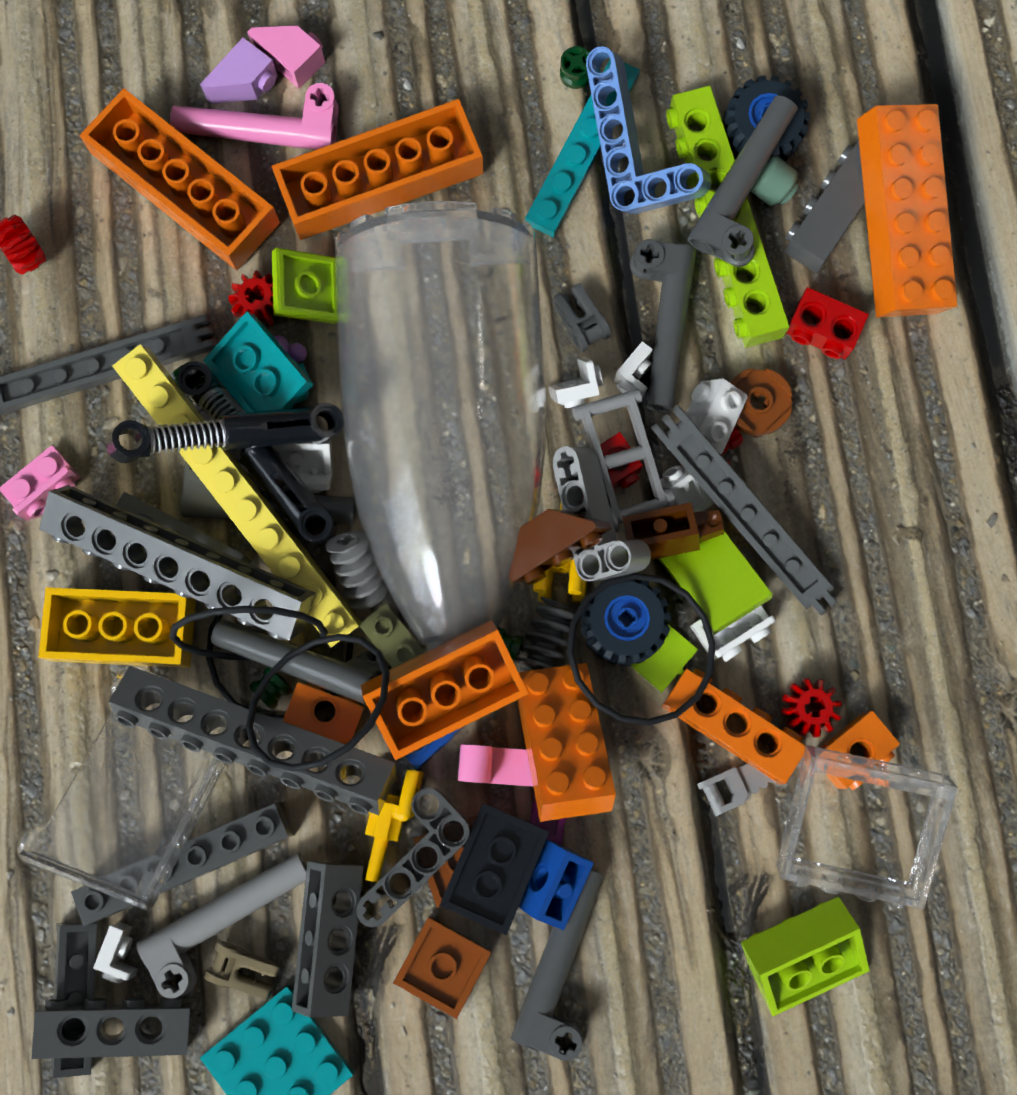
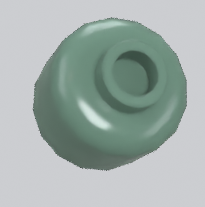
[751,156,799,206]

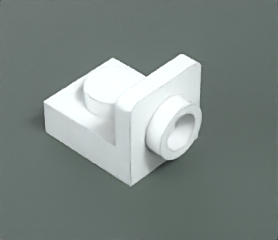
[614,341,653,398]
[660,466,714,512]
[93,922,138,983]

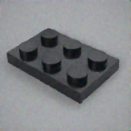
[439,803,549,935]

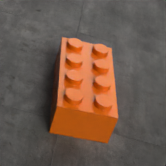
[361,620,529,760]
[517,663,616,822]

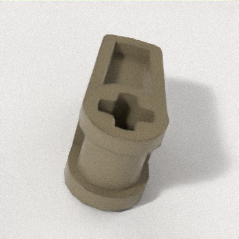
[204,941,281,1000]

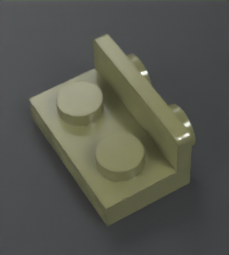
[360,603,425,669]

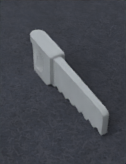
[697,752,810,816]

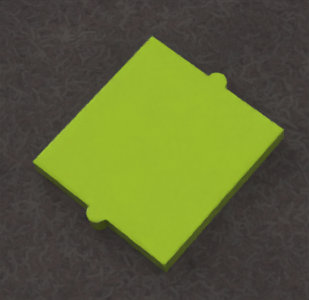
[630,624,698,693]

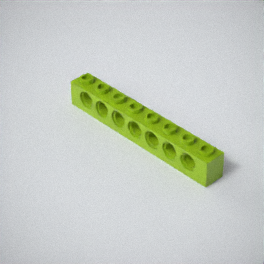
[666,85,789,348]

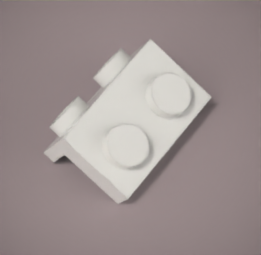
[548,357,603,408]
[680,379,747,454]
[261,439,333,493]
[690,606,776,662]

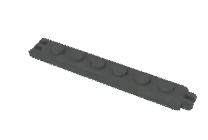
[0,315,218,415]
[651,405,838,615]

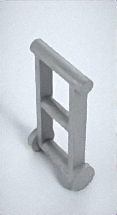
[572,389,676,533]

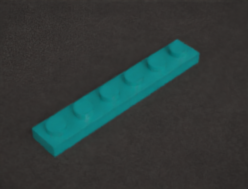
[525,59,640,238]

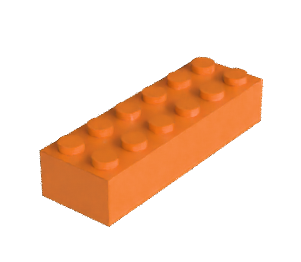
[79,88,280,271]
[271,99,483,240]
[857,104,958,318]

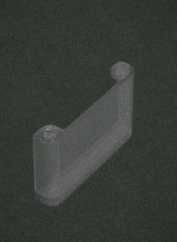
[19,664,226,911]

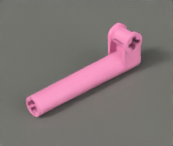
[170,83,339,150]

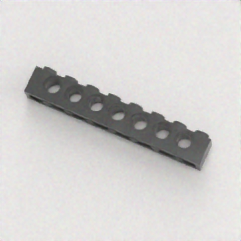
[39,485,316,641]
[108,666,396,815]

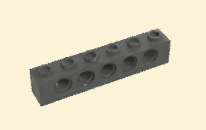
[71,802,295,926]

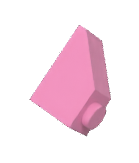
[247,26,325,89]

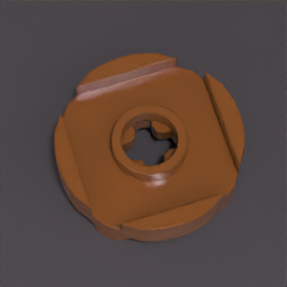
[731,368,792,438]

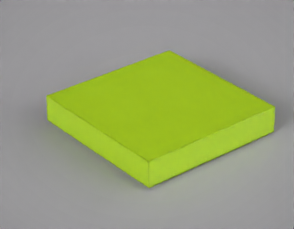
[272,247,340,324]

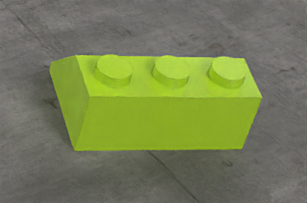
[741,896,870,1017]

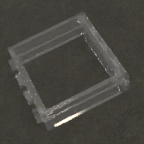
[776,745,958,909]

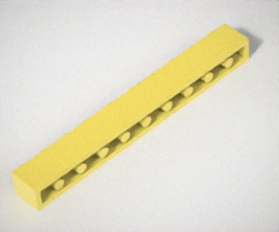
[112,344,361,647]

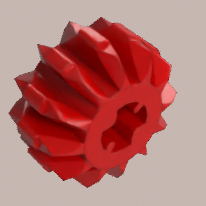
[0,215,46,275]
[228,270,280,326]
[781,678,842,738]

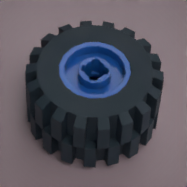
[722,75,810,162]
[580,579,671,666]

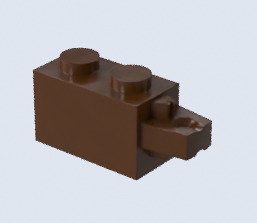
[622,502,724,560]

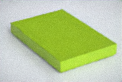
[658,531,773,635]

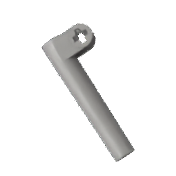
[137,853,307,999]

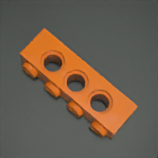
[661,668,808,785]

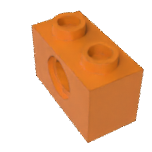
[283,682,364,744]
[810,710,900,790]

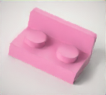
[0,445,81,521]

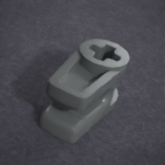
[553,283,612,353]

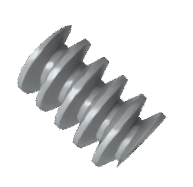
[326,531,388,610]

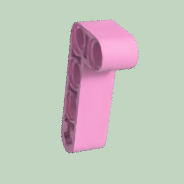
[458,744,533,787]

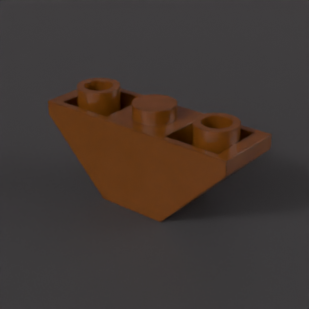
[509,509,612,585]

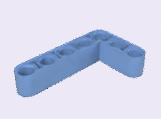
[586,46,711,214]

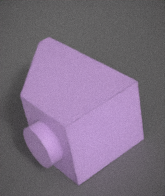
[200,37,278,104]

